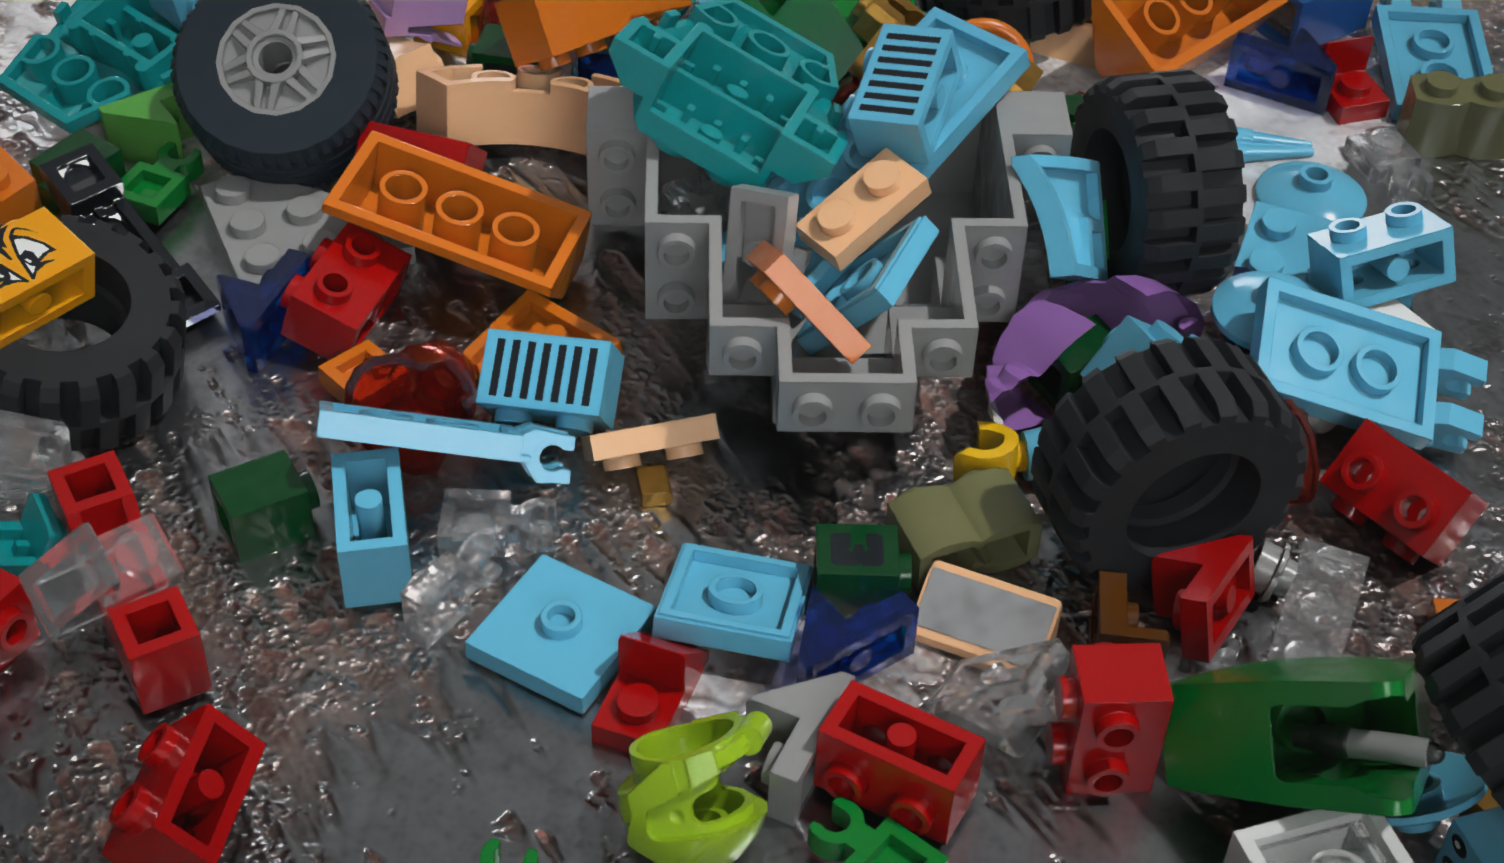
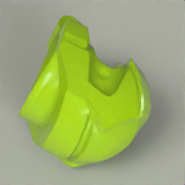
[617,711,772,863]

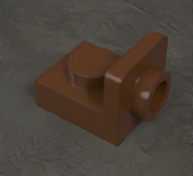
[1088,571,1170,660]

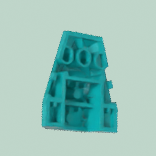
[0,0,181,134]
[608,0,848,188]

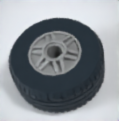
[170,0,399,188]

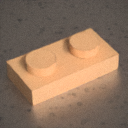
[796,147,932,272]
[580,413,720,472]

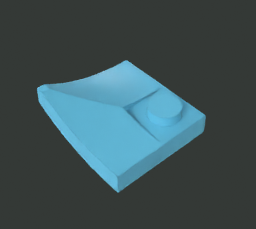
[1011,154,1108,282]

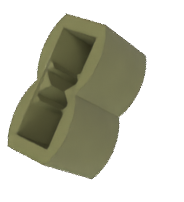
[1395,70,1504,161]
[886,468,1043,591]

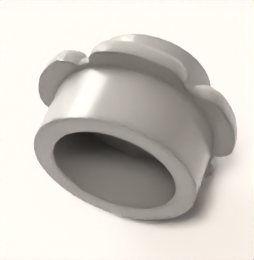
[1254,540,1299,603]

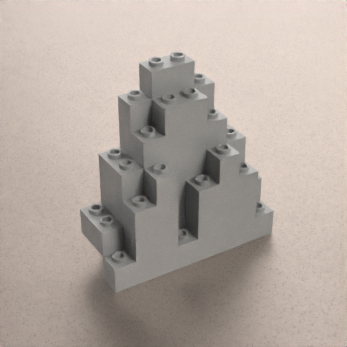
[586,86,1073,432]

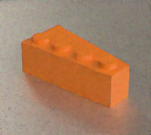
[494,0,692,71]

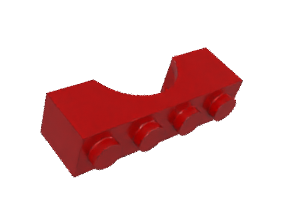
[47,450,213,715]

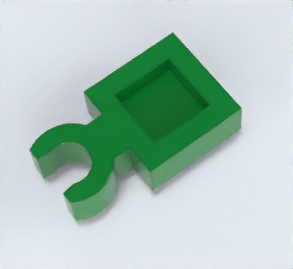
[121,141,204,226]
[807,796,949,863]

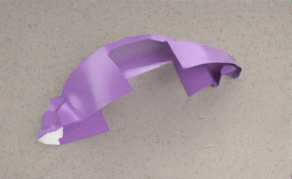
[984,275,1205,430]

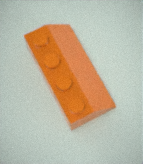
[1091,0,1289,78]
[322,130,593,299]

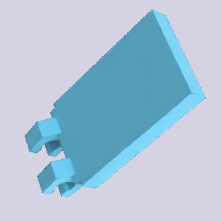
[1371,0,1494,121]
[1250,277,1488,454]
[316,400,576,484]

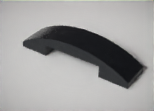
[39,142,221,328]

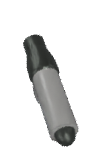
[1292,723,1445,768]

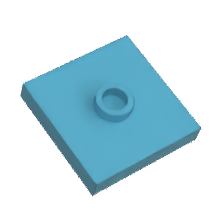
[796,215,940,356]
[652,543,814,662]
[464,554,657,715]

